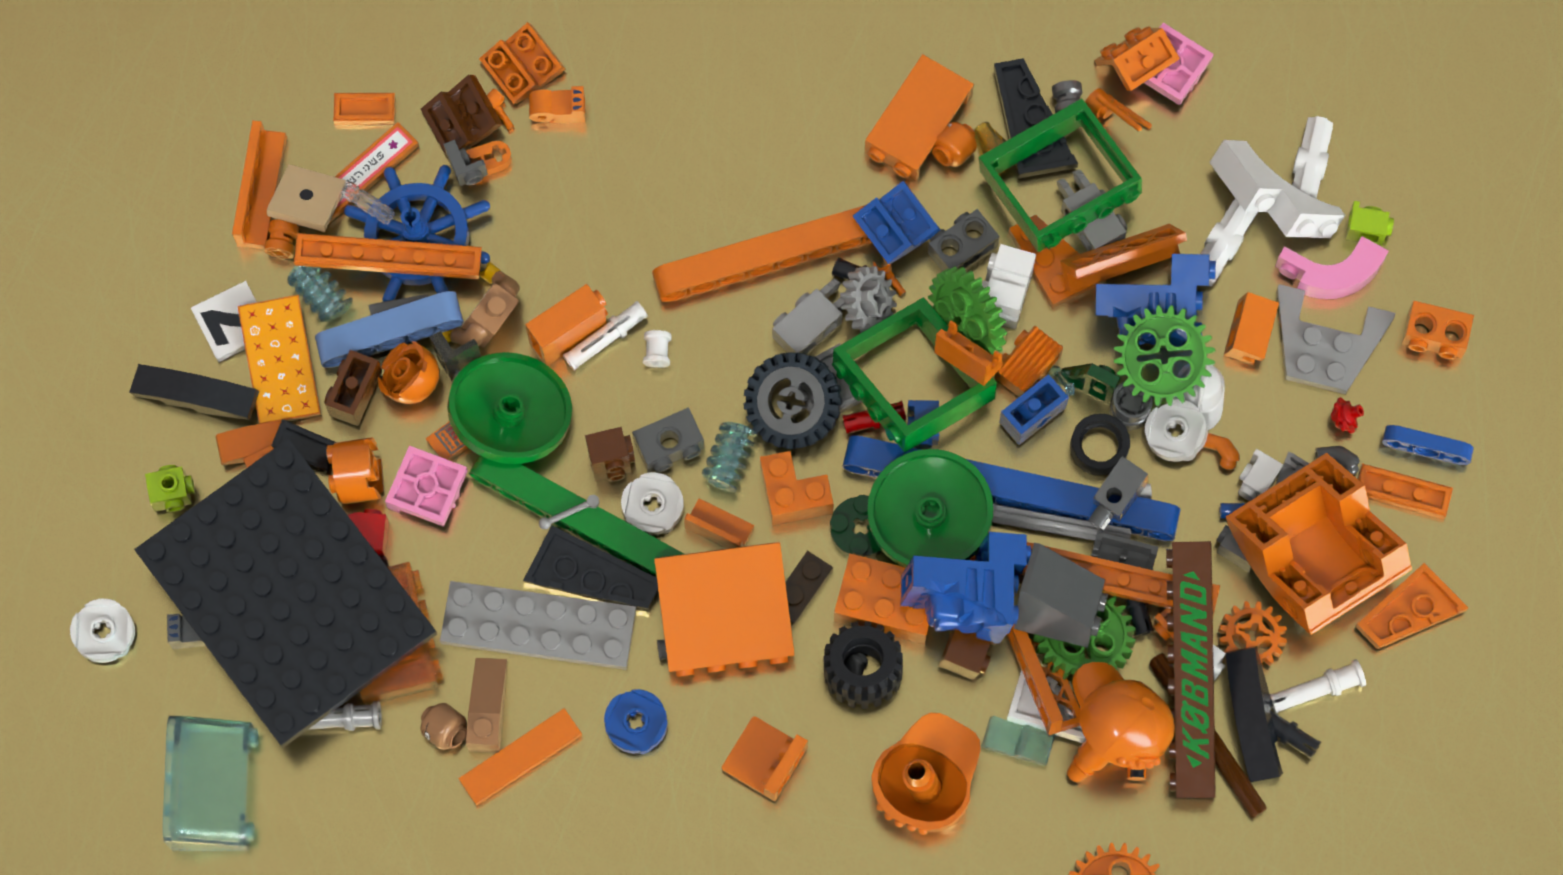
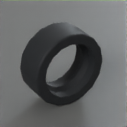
[1070,414,1130,475]

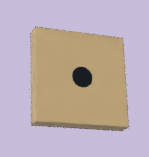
[267,164,346,232]

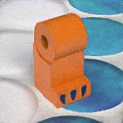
[529,86,585,123]

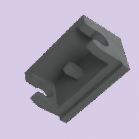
[1091,531,1159,570]

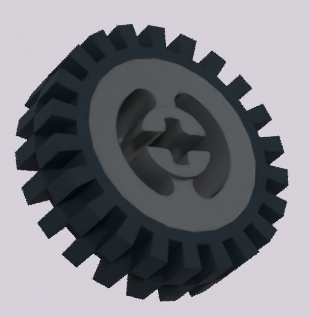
[743,352,842,449]

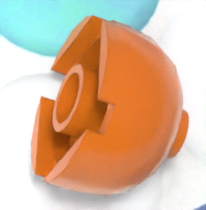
[378,341,440,404]

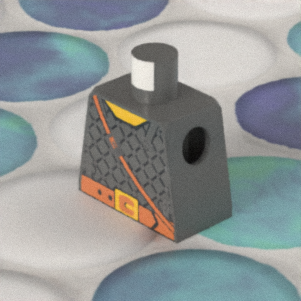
[1088,456,1149,531]

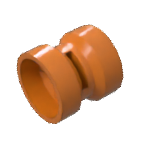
[264,219,300,259]

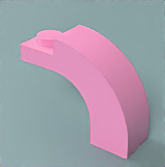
[1275,236,1389,299]

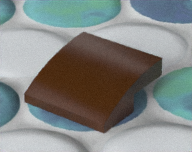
[421,75,503,158]

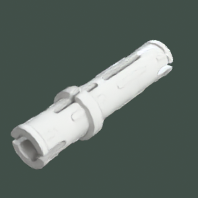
[563,301,648,371]

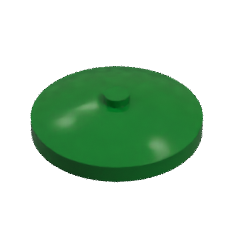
[447,352,572,464]
[867,449,994,568]

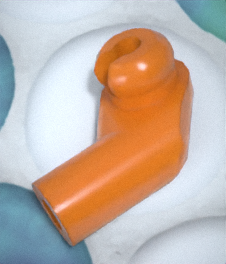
[1203,433,1240,470]

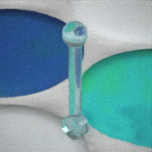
[1049,366,1075,396]

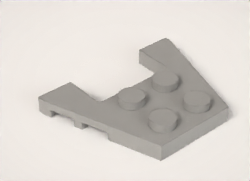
[1276,284,1395,395]

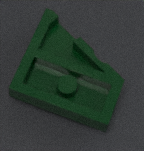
[1057,363,1120,406]

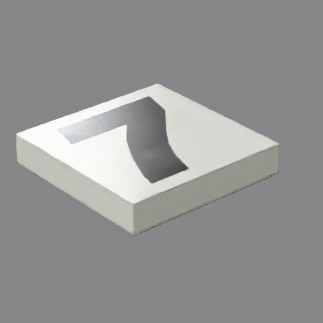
[191,281,257,363]

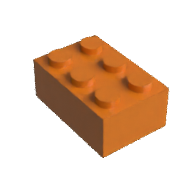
[834,554,930,645]

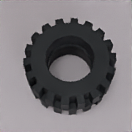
[823,621,903,709]

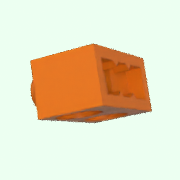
[1402,301,1474,360]

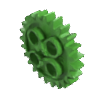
[928,266,1007,355]
[1114,305,1216,406]
[1033,596,1136,680]

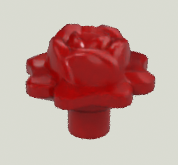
[1331,397,1364,434]

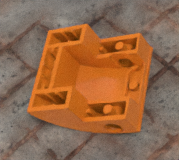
[1226,453,1412,635]

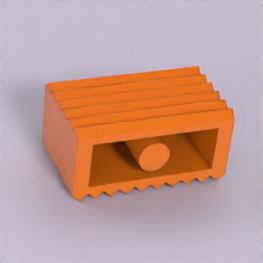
[995,326,1063,397]

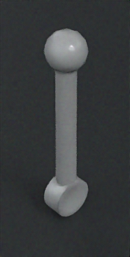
[538,495,600,530]

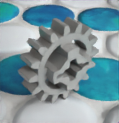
[840,266,897,333]

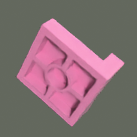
[1144,23,1214,105]
[385,446,468,527]

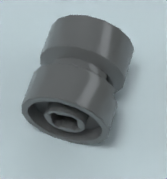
[1109,381,1153,431]

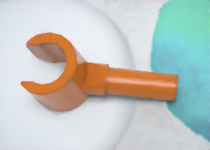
[487,88,514,131]
[873,256,906,296]

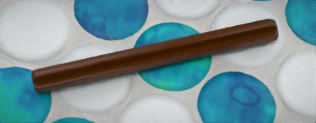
[1150,653,1267,818]

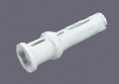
[1270,659,1366,714]

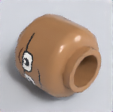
[420,703,467,750]

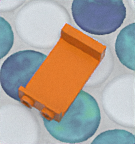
[865,54,974,181]

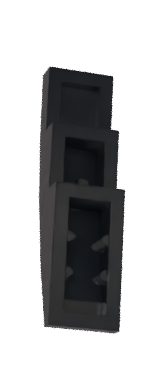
[129,364,259,420]
[1225,646,1283,782]

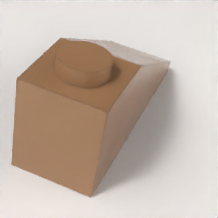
[466,658,507,753]

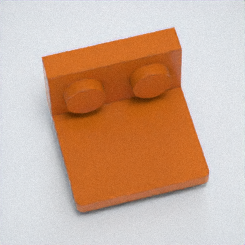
[1094,26,1180,91]
[722,716,808,802]

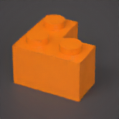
[760,451,834,526]

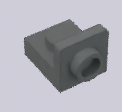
[443,140,488,186]

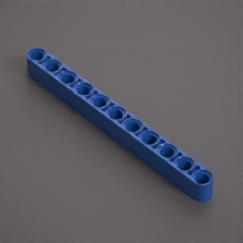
[842,436,1181,541]

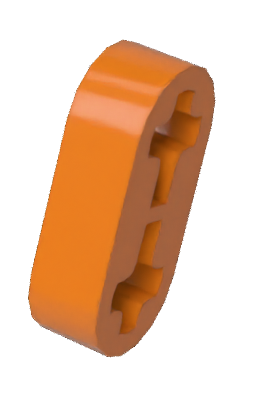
[466,141,512,177]

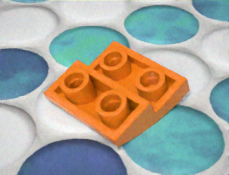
[479,22,566,105]

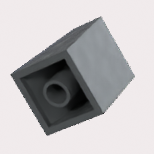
[1014,542,1108,648]

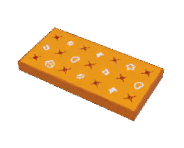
[238,295,321,424]

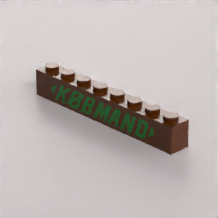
[1166,541,1216,798]

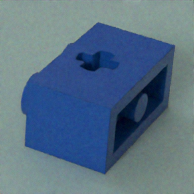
[999,374,1069,445]

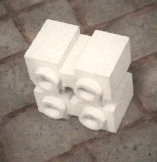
[982,244,1036,330]

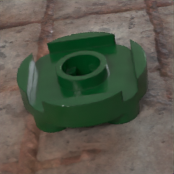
[830,495,882,558]

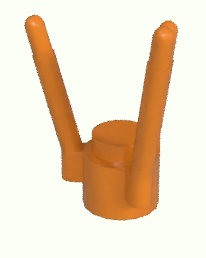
[1085,88,1152,131]

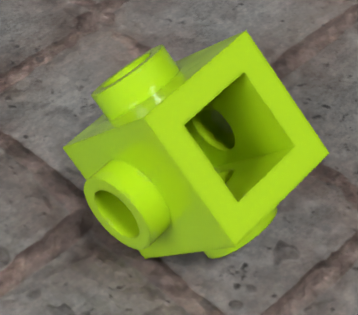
[145,465,195,512]

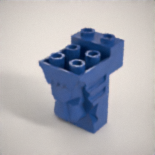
[1096,254,1216,347]
[900,532,1031,644]

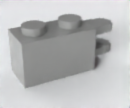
[1056,169,1127,251]
[772,278,845,354]

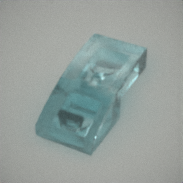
[981,716,1055,765]

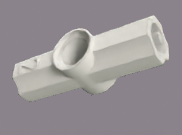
[1292,116,1333,199]
[1201,198,1258,286]

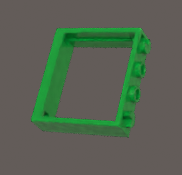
[979,98,1142,252]
[831,297,997,453]

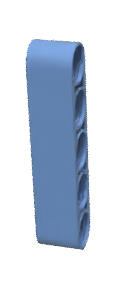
[315,291,464,368]

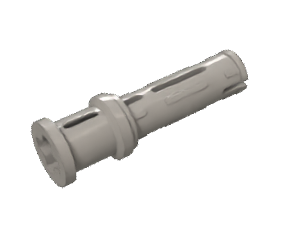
[308,701,382,731]

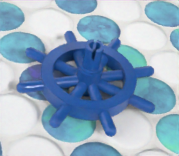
[344,165,490,302]

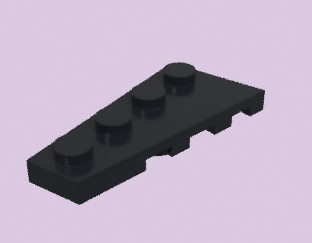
[994,58,1078,179]
[523,525,659,610]

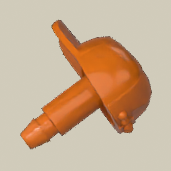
[1067,662,1175,783]
[871,712,981,835]

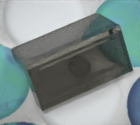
[430,331,481,381]

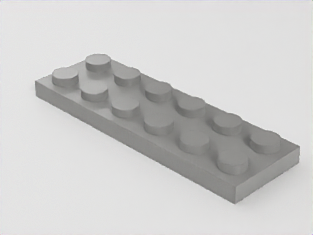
[440,581,636,670]

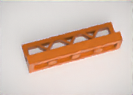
[232,120,287,249]
[1060,223,1187,292]
[1007,625,1080,736]

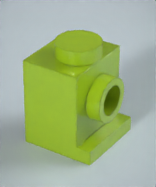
[1346,201,1394,245]

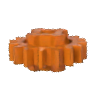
[1218,601,1287,666]

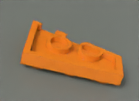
[1009,215,1106,308]
[1355,563,1468,649]

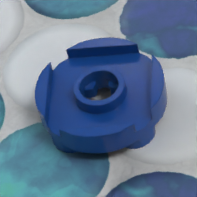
[604,689,668,754]

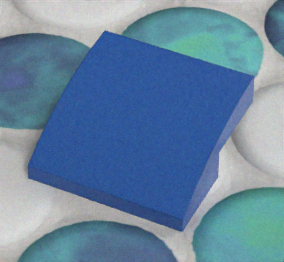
[853,181,941,264]

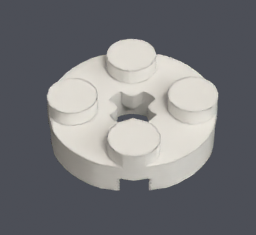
[1145,399,1208,462]
[621,472,684,536]
[70,599,135,663]

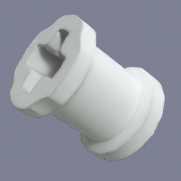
[643,330,672,368]

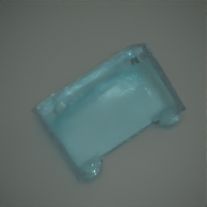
[163,716,258,851]

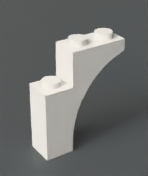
[1210,140,1346,238]

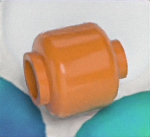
[932,122,977,167]

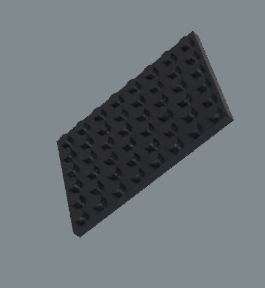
[134,438,437,748]

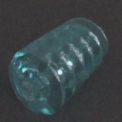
[287,266,353,322]
[702,422,758,493]

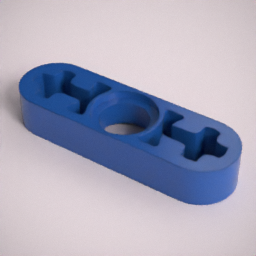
[1382,425,1474,465]

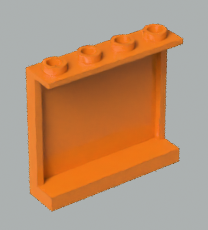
[654,542,795,677]

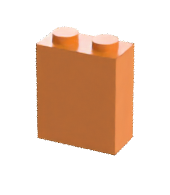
[525,284,608,366]

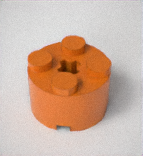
[326,437,384,504]

